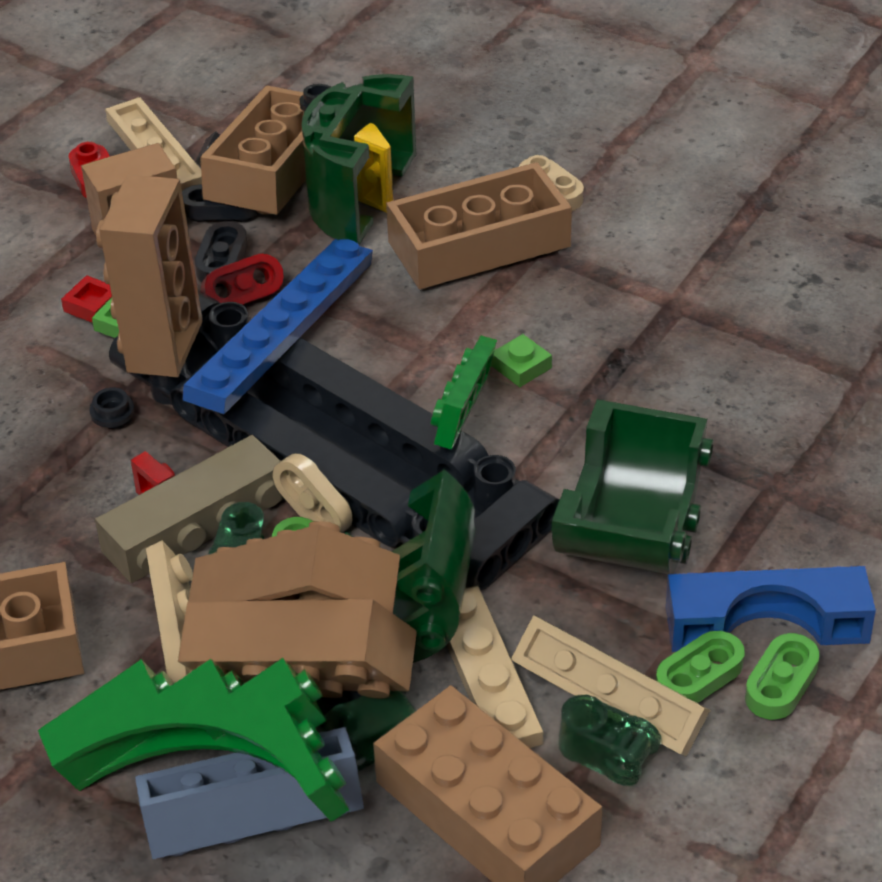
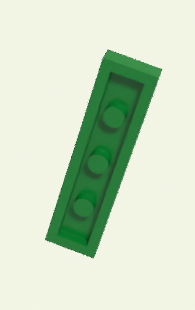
[430,335,497,450]

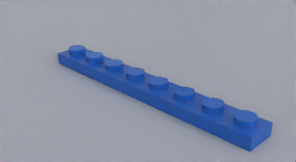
[182,239,373,414]

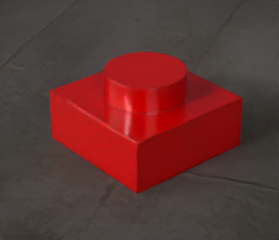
[61,275,112,323]
[131,451,175,495]

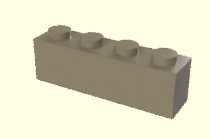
[95,435,285,584]

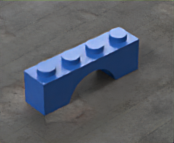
[665,566,876,652]

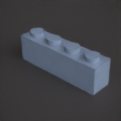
[135,727,364,859]

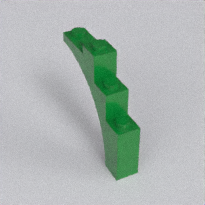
[38,658,350,822]

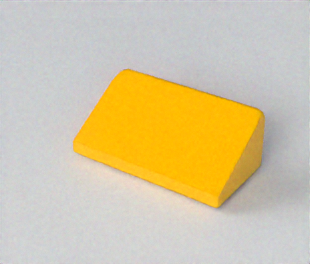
[354,123,393,213]

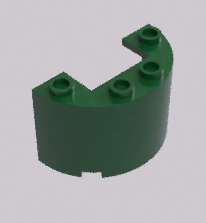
[302,74,416,245]
[552,399,714,574]
[344,470,476,663]

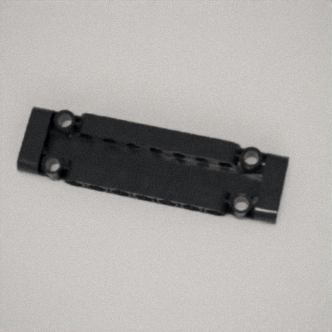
[109,290,560,591]

